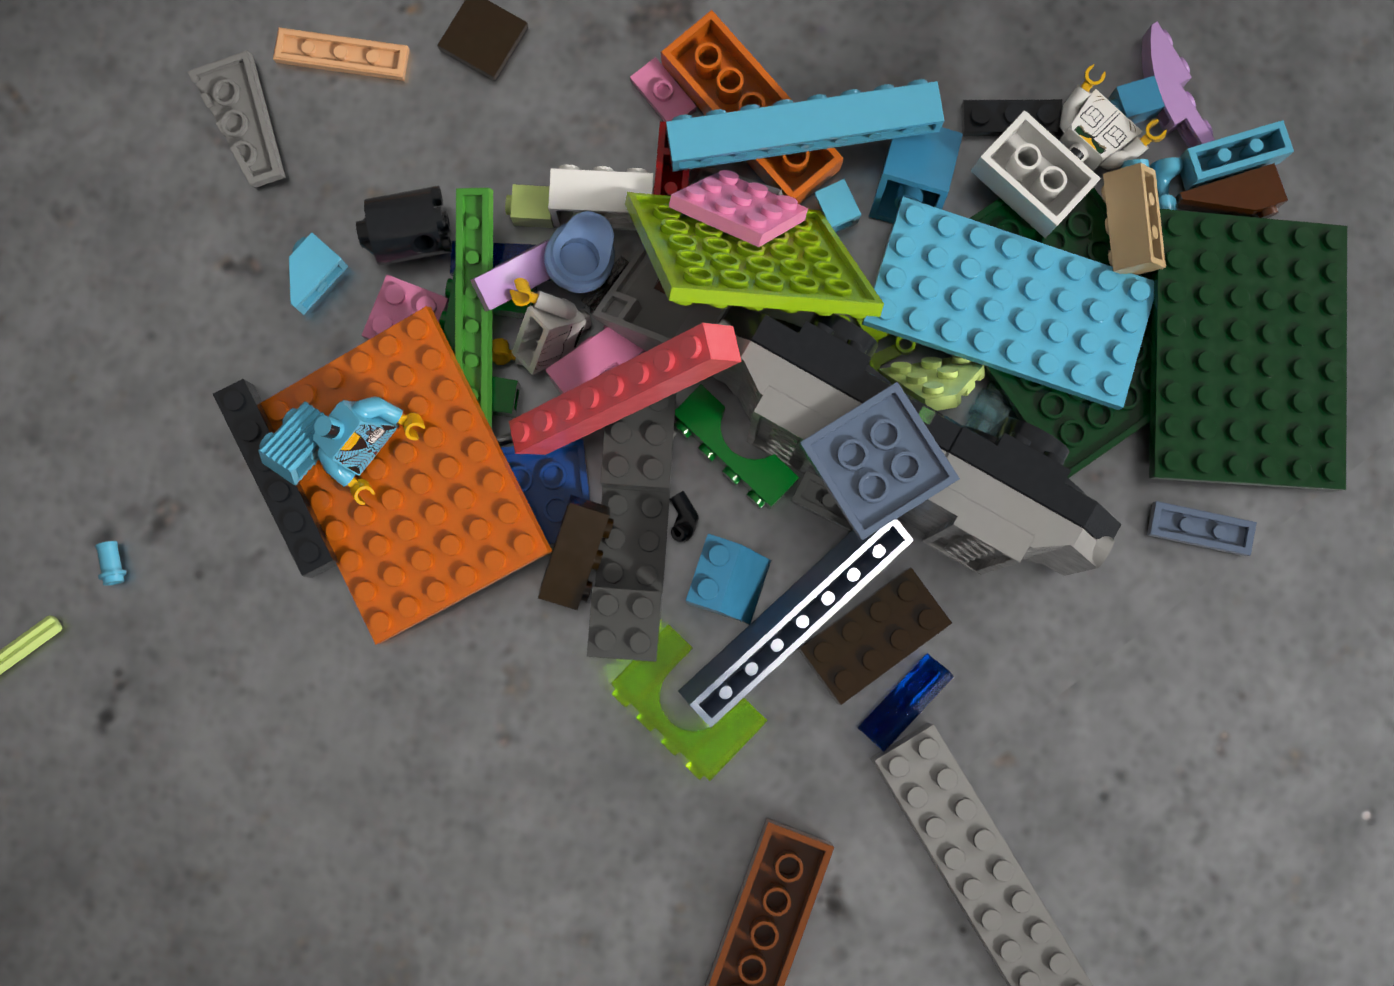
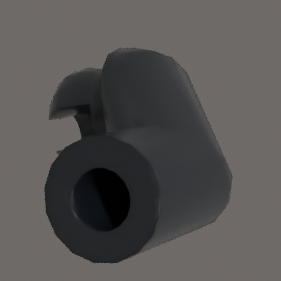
[670,491,699,542]

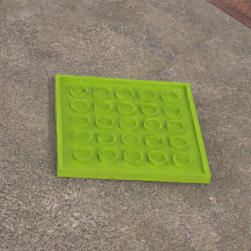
[625,192,884,319]

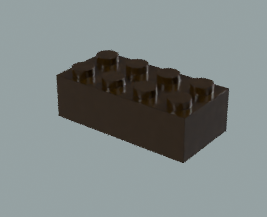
[798,567,952,705]

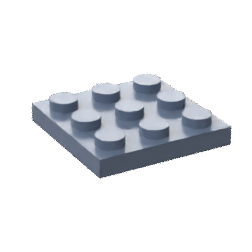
[799,382,960,541]

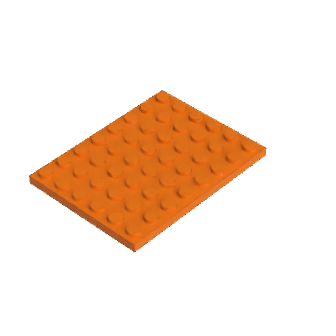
[261,306,552,645]

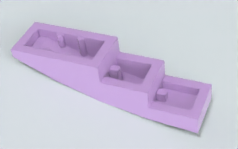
[470,239,551,311]

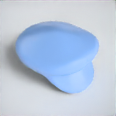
[544,211,615,293]

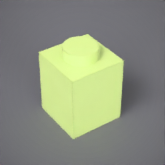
[505,184,554,228]

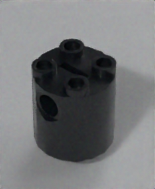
[356,185,453,266]

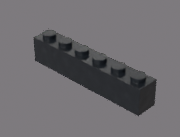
[213,379,339,578]

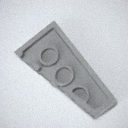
[187,50,286,188]

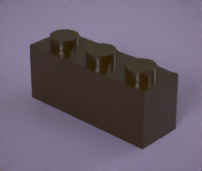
[538,495,614,610]

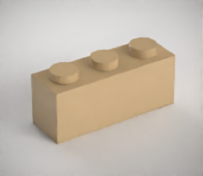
[1101,163,1166,275]

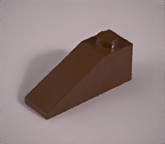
[1175,163,1288,218]

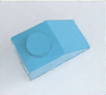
[289,232,348,315]

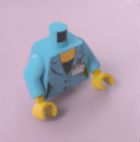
[313,396,426,505]

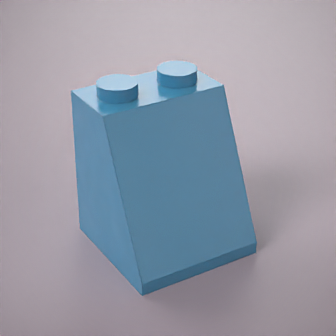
[869,127,963,223]
[686,534,771,625]

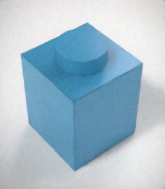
[1108,76,1165,124]

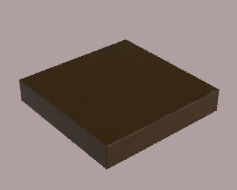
[437,0,528,81]

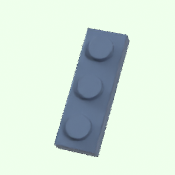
[1147,501,1257,556]

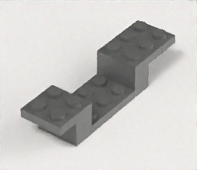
[587,393,677,662]

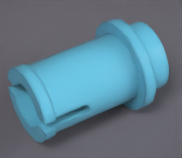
[95,541,127,586]

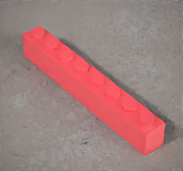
[509,323,742,455]

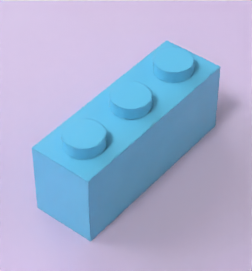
[1179,120,1294,191]

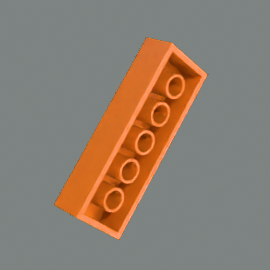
[661,10,844,204]

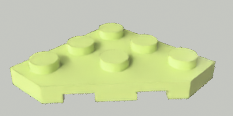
[878,355,985,411]

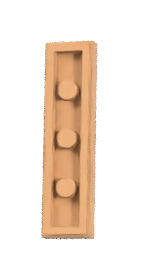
[273,27,410,81]

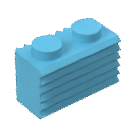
[258,401,325,485]

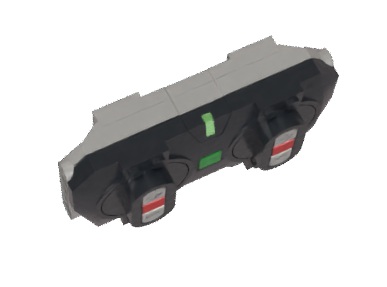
[712,306,1122,576]

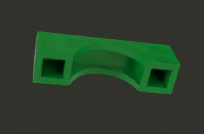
[674,384,799,510]

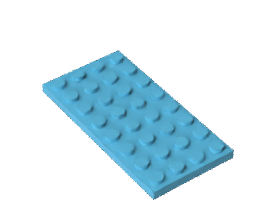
[862,197,1154,410]

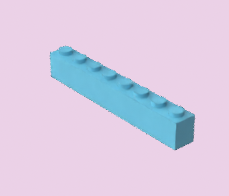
[666,79,945,172]

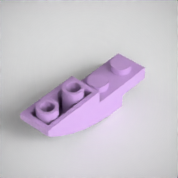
[1142,21,1215,148]

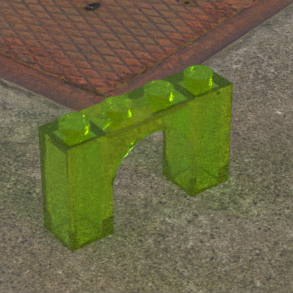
[611,624,768,781]

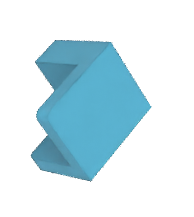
[815,179,861,233]

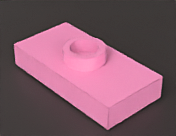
[630,57,697,122]

